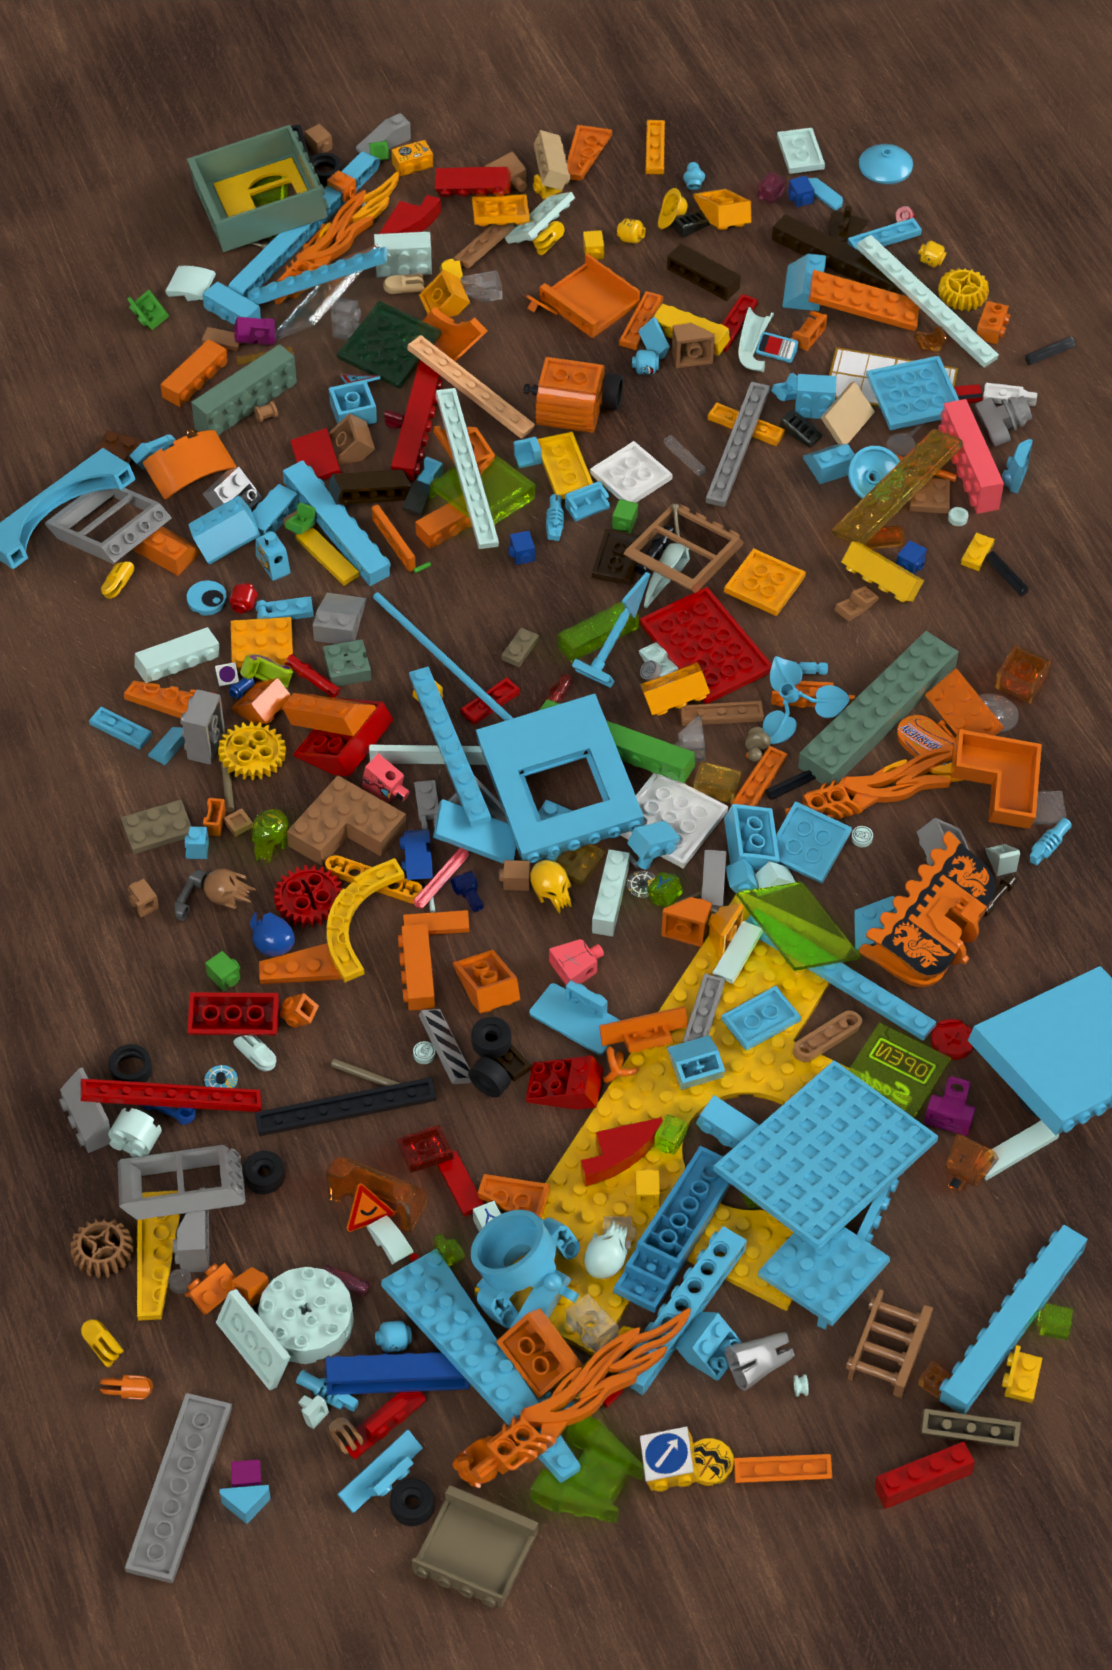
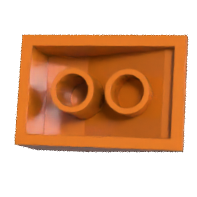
[453,950,520,1013]

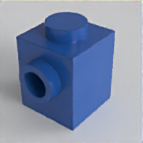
[788,176,815,207]
[508,531,535,565]
[896,541,927,574]

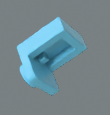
[771,373,798,401]

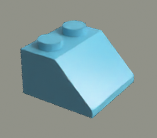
[803,444,855,484]

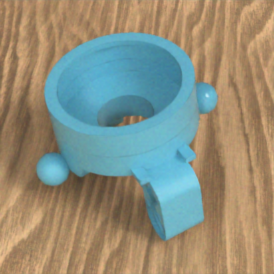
[471,1210,580,1328]

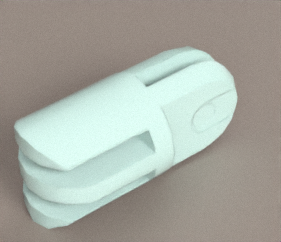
[234,1035,276,1071]

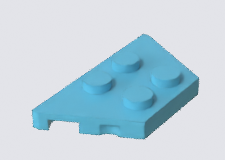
[854,896,897,954]

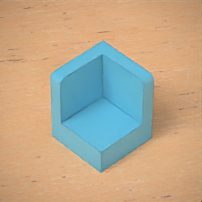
[514,437,541,468]
[417,457,443,492]

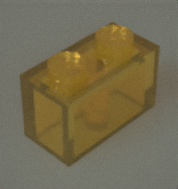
[694,762,741,803]

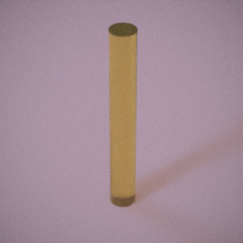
[236,346,293,365]

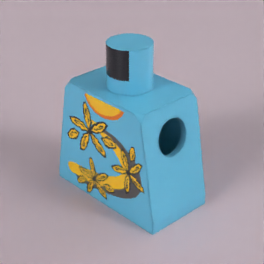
[256,531,291,581]

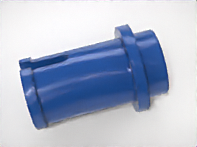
[228,677,255,699]

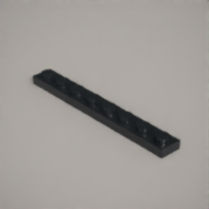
[255,1077,436,1136]

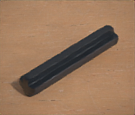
[1025,336,1075,365]
[986,551,1029,596]
[766,770,816,799]

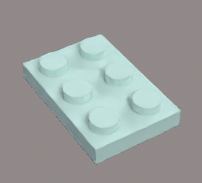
[777,128,825,174]

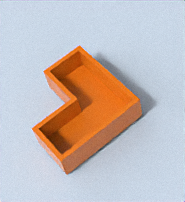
[951,729,1042,829]

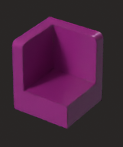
[231,1460,262,1488]

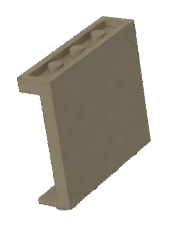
[412,1485,538,1609]

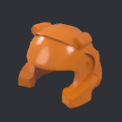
[452,1435,499,1488]

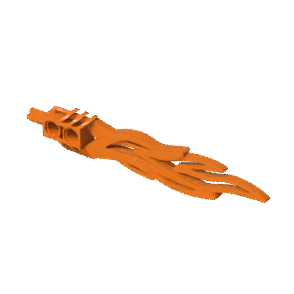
[472,1308,691,1480]

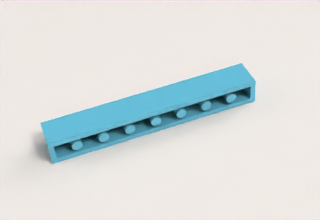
[283,460,391,586]

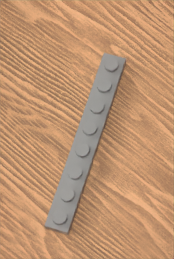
[706,382,770,507]

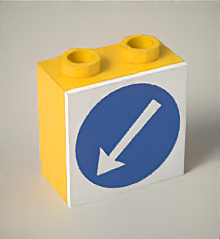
[640,1427,698,1492]

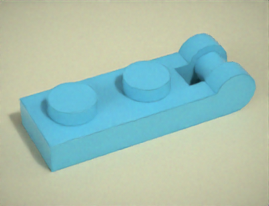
[255,596,314,620]

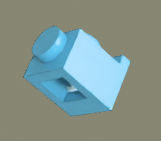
[185,827,209,859]

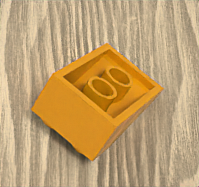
[693,189,751,229]

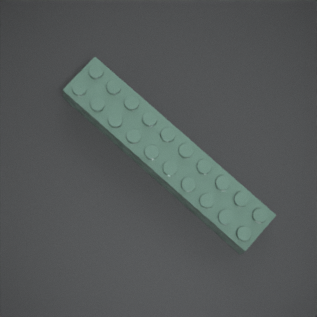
[798,631,959,786]

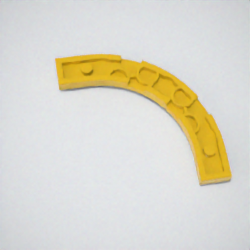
[327,858,405,982]

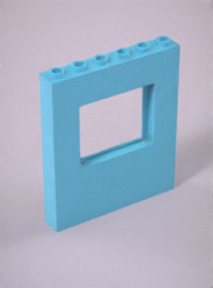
[476,694,644,863]

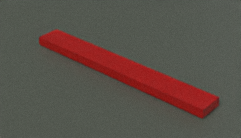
[80,1079,262,1112]

